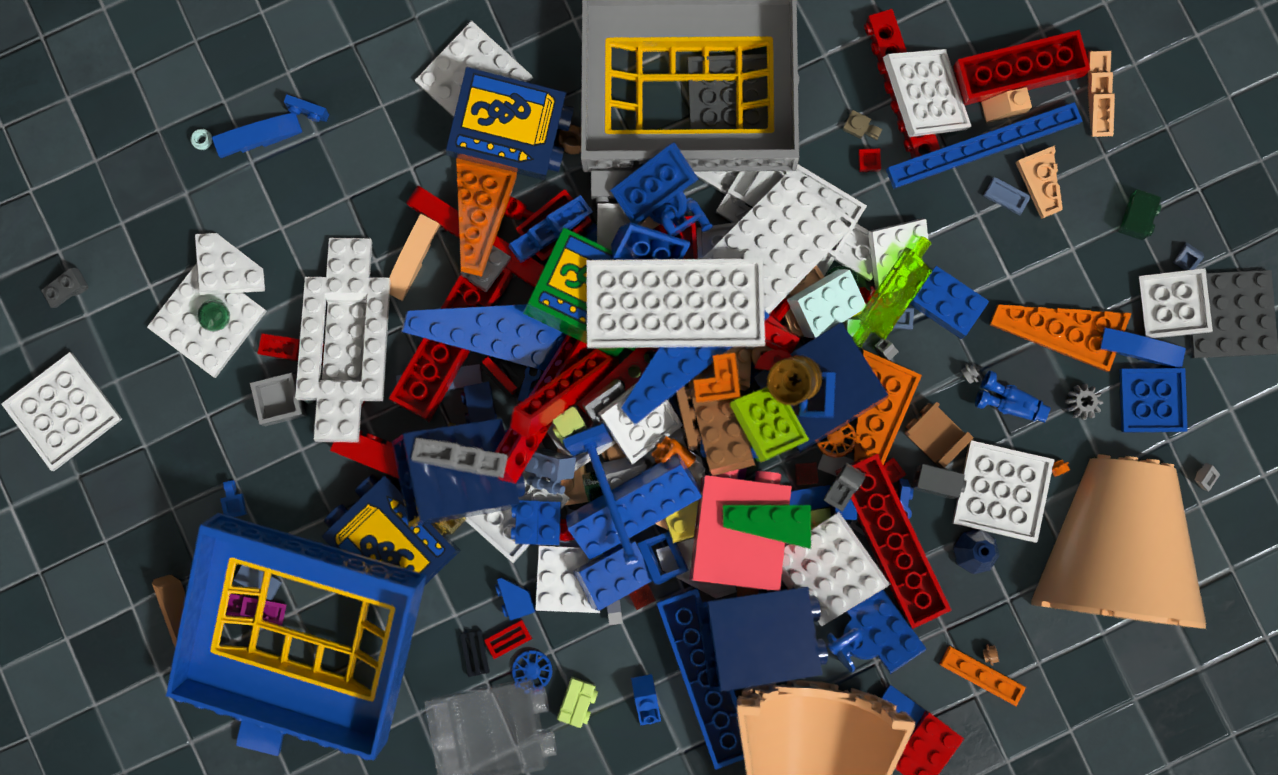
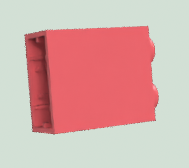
[689,469,792,591]

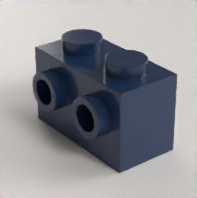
[461,382,497,424]

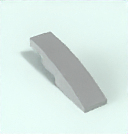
[411,438,508,478]

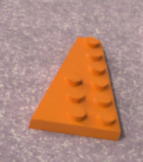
[456,158,517,276]
[989,304,1132,372]
[853,350,922,465]

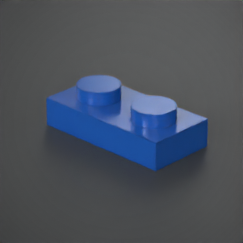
[284,95,329,122]

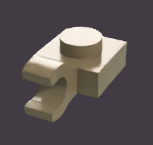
[843,110,882,140]

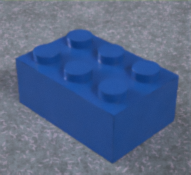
[909,266,989,339]
[573,540,653,611]

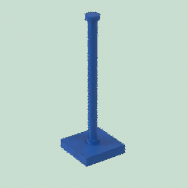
[563,424,639,565]

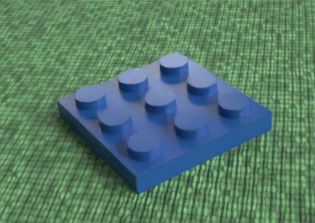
[1119,368,1188,433]

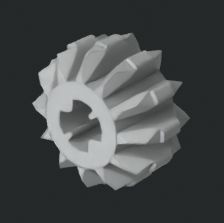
[1065,384,1103,420]

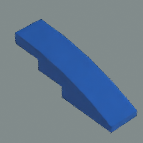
[212,113,303,158]
[508,195,593,263]
[1100,328,1186,368]

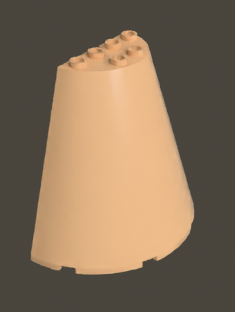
[1031,454,1206,629]
[737,680,915,775]

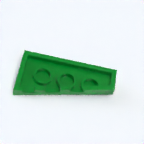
[722,505,811,549]

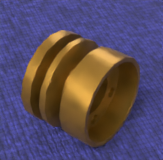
[767,355,822,405]

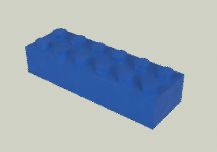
[566,453,702,560]

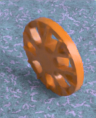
[817,423,856,458]

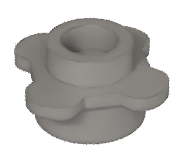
[961,364,980,384]

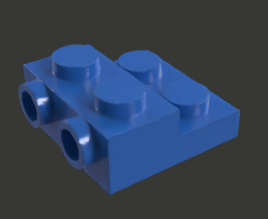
[511,500,561,545]

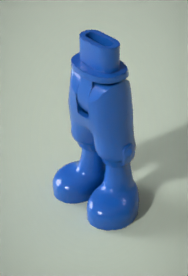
[975,370,1051,423]

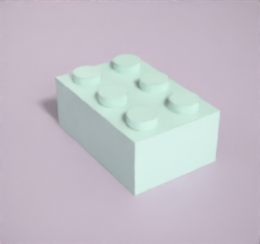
[787,269,867,338]

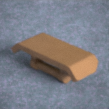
[152,575,186,648]

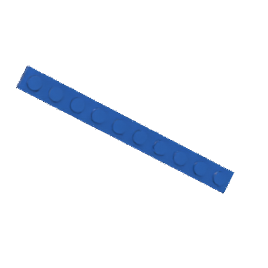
[886,102,1083,189]

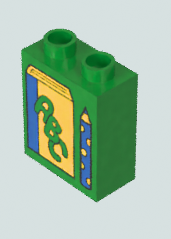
[523,228,636,358]

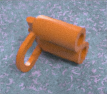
[651,436,696,468]

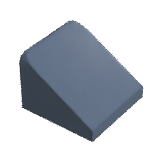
[1173,242,1204,271]

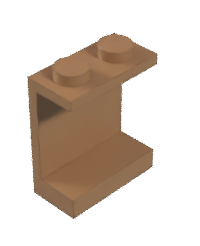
[904,402,974,469]

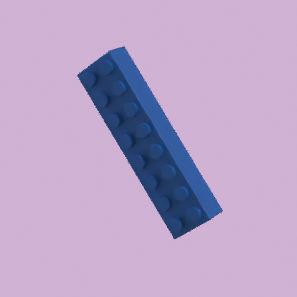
[656,588,745,770]

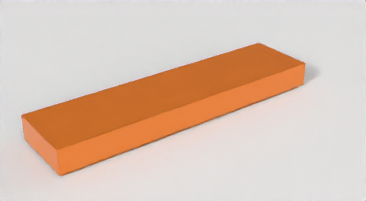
[939,646,1026,707]

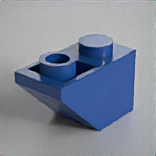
[495,578,536,621]
[631,674,661,726]

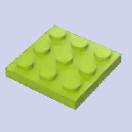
[730,387,809,462]

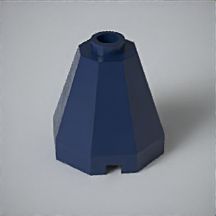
[952,529,1000,574]

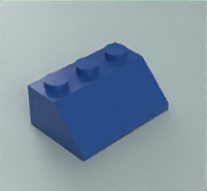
[611,222,690,260]

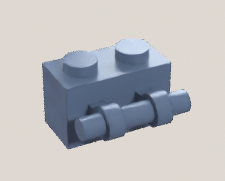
[524,448,576,494]

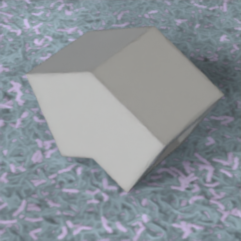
[875,337,899,361]
[607,600,623,625]

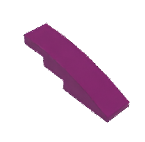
[226,593,287,626]

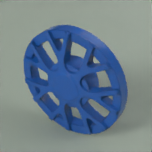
[512,650,553,691]

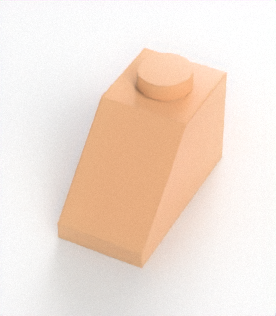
[981,87,1032,123]

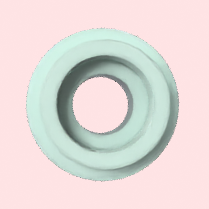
[191,129,212,150]

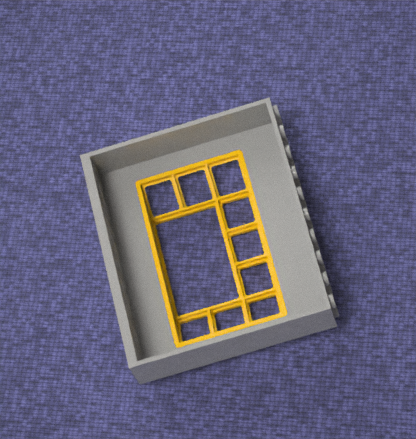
[581,0,799,172]

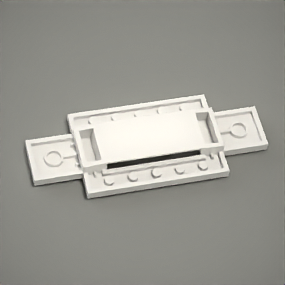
[694,164,873,282]
[295,238,391,442]

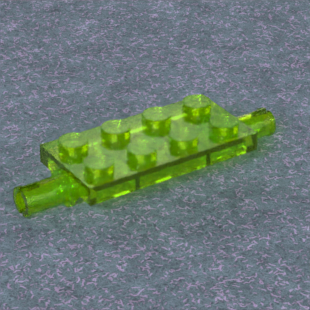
[852,236,932,348]

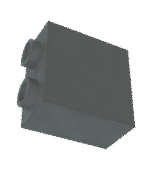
[911,464,967,499]

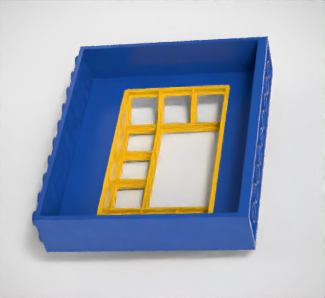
[166,513,427,760]

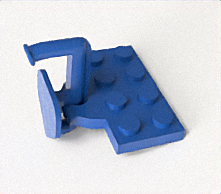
[610,143,713,237]
[827,589,926,674]

